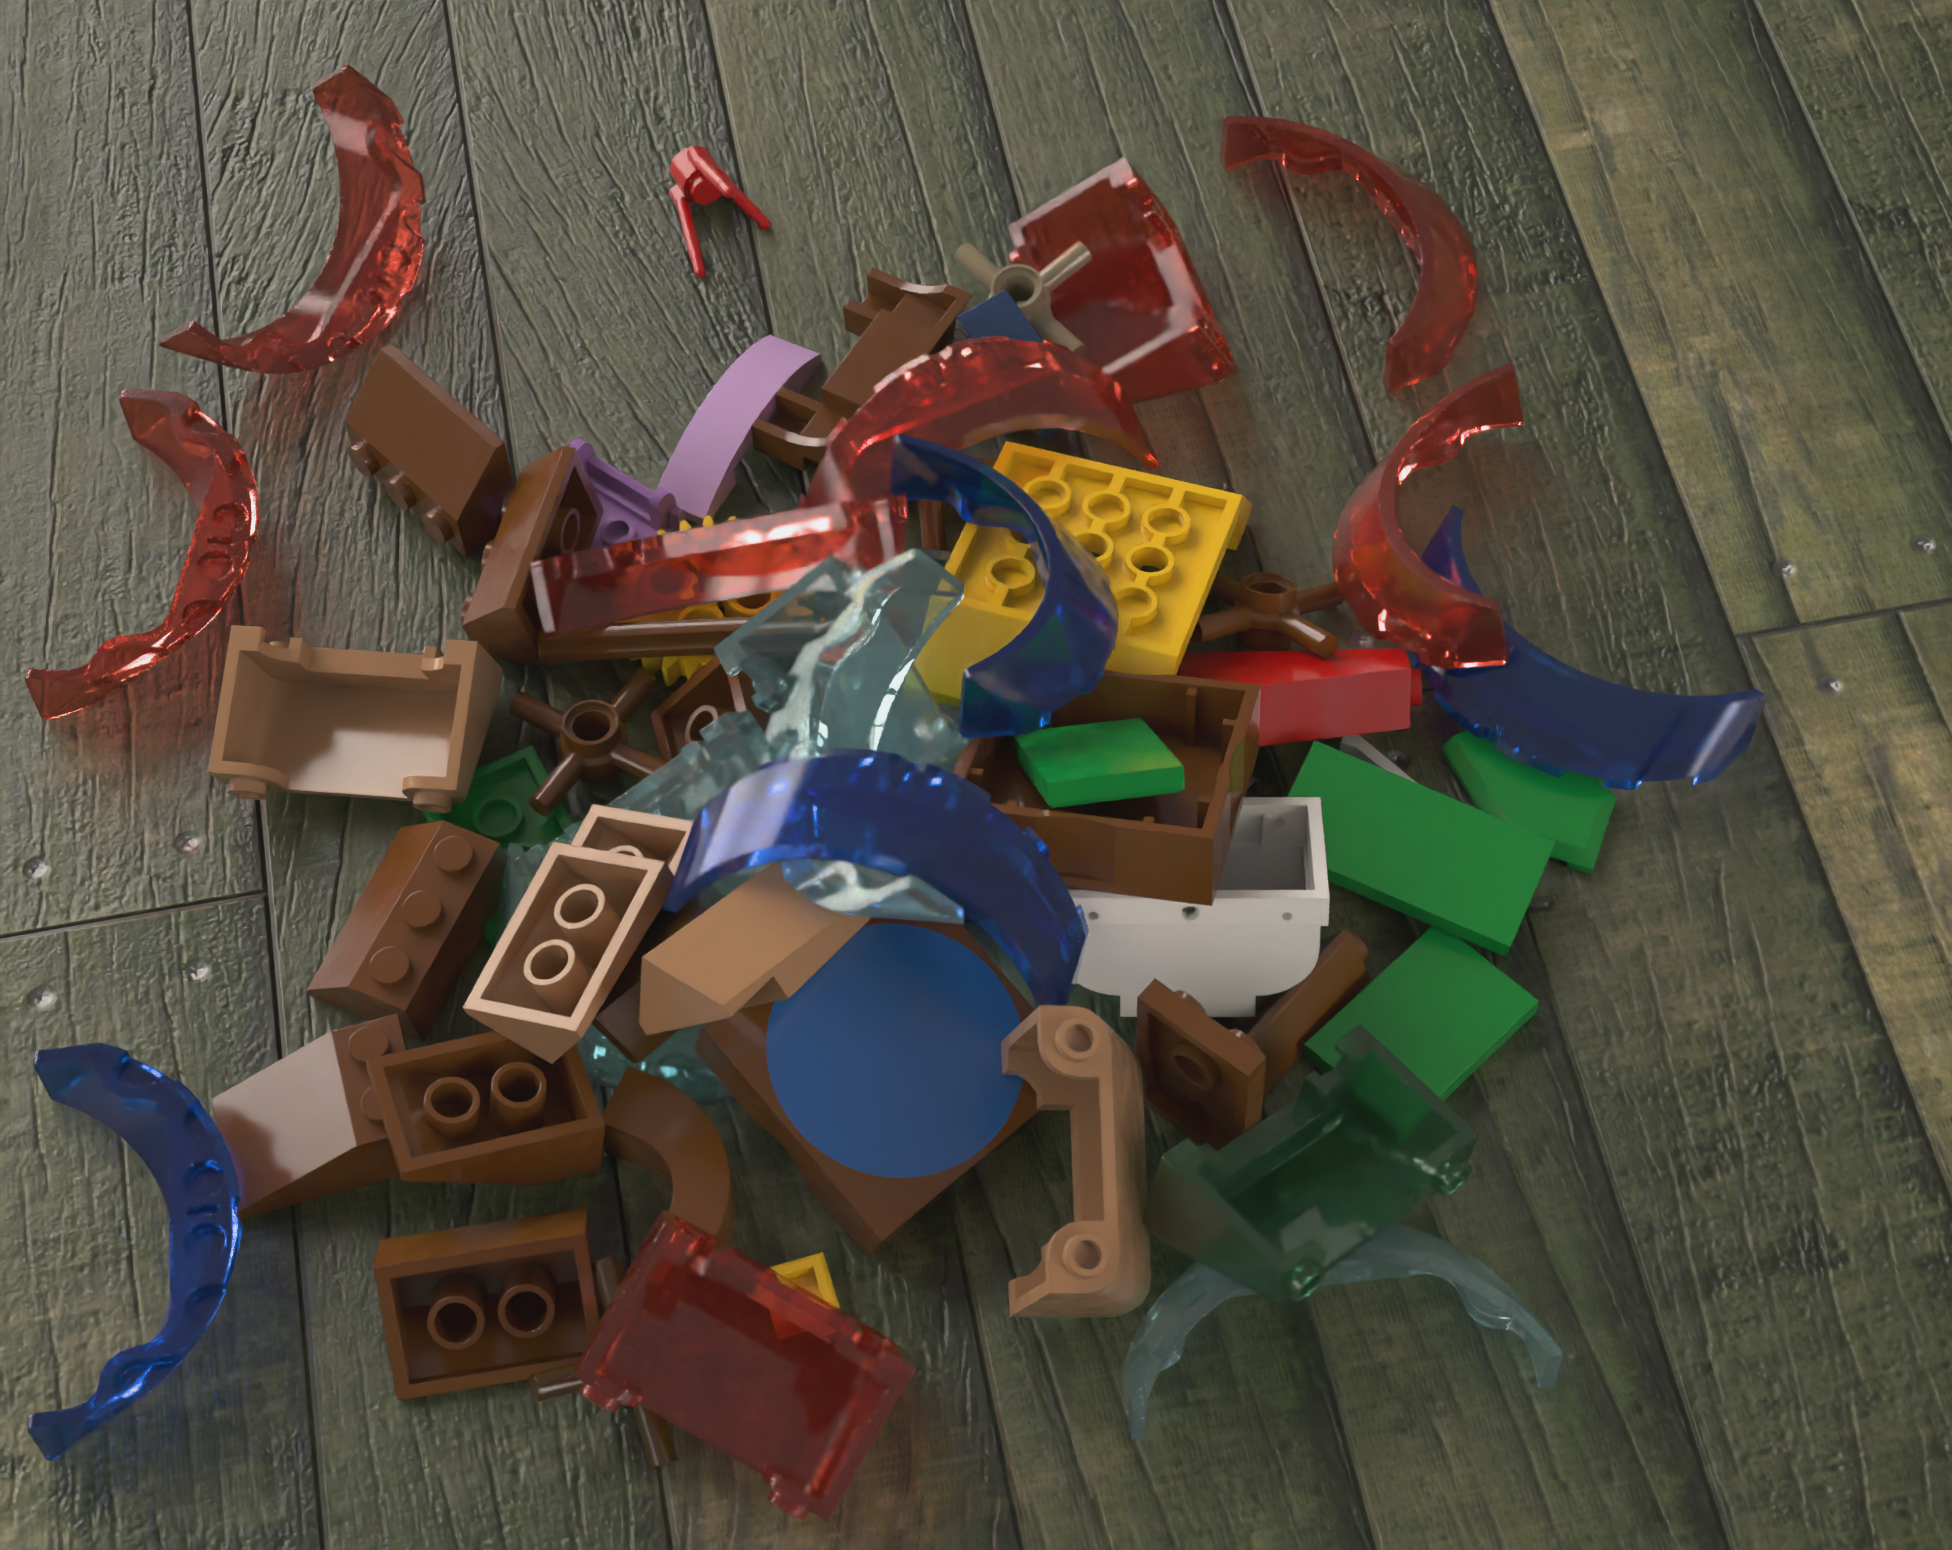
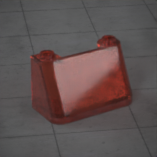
[1007,156,1238,414]
[574,1209,916,1521]

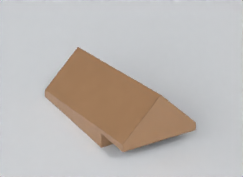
[463,804,708,1064]
[639,823,911,1035]

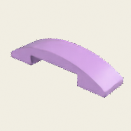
[657,335,821,525]

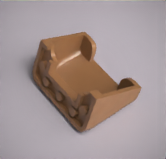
[208,625,502,813]
[1001,1005,1151,1318]

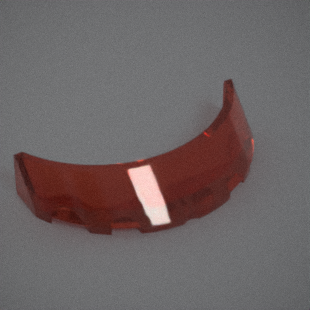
[159,64,426,374]
[1220,116,1478,393]
[795,335,1161,599]
[1332,363,1524,669]
[25,388,260,720]
[530,494,908,637]

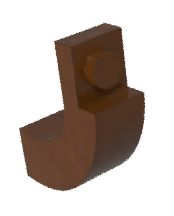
[602,1066,736,1315]

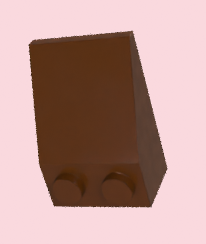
[212,1013,410,1220]
[366,1031,605,1185]

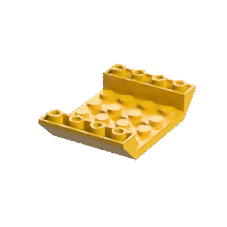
[909,441,1253,713]

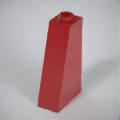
[1177,648,1422,747]

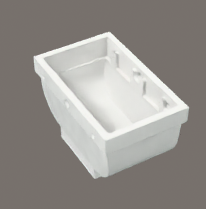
[1052,797,1330,1017]

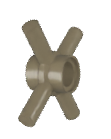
[949,241,1092,364]

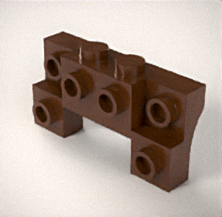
[751,268,973,479]

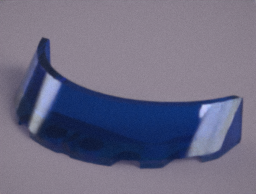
[889,434,1118,739]
[1402,505,1768,790]
[663,748,1089,1007]
[27,1042,241,1461]

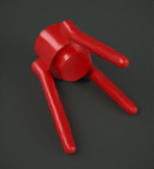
[669,146,772,278]

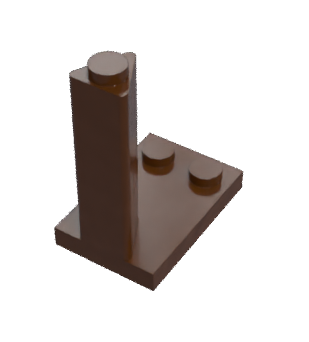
[1136,929,1370,1174]

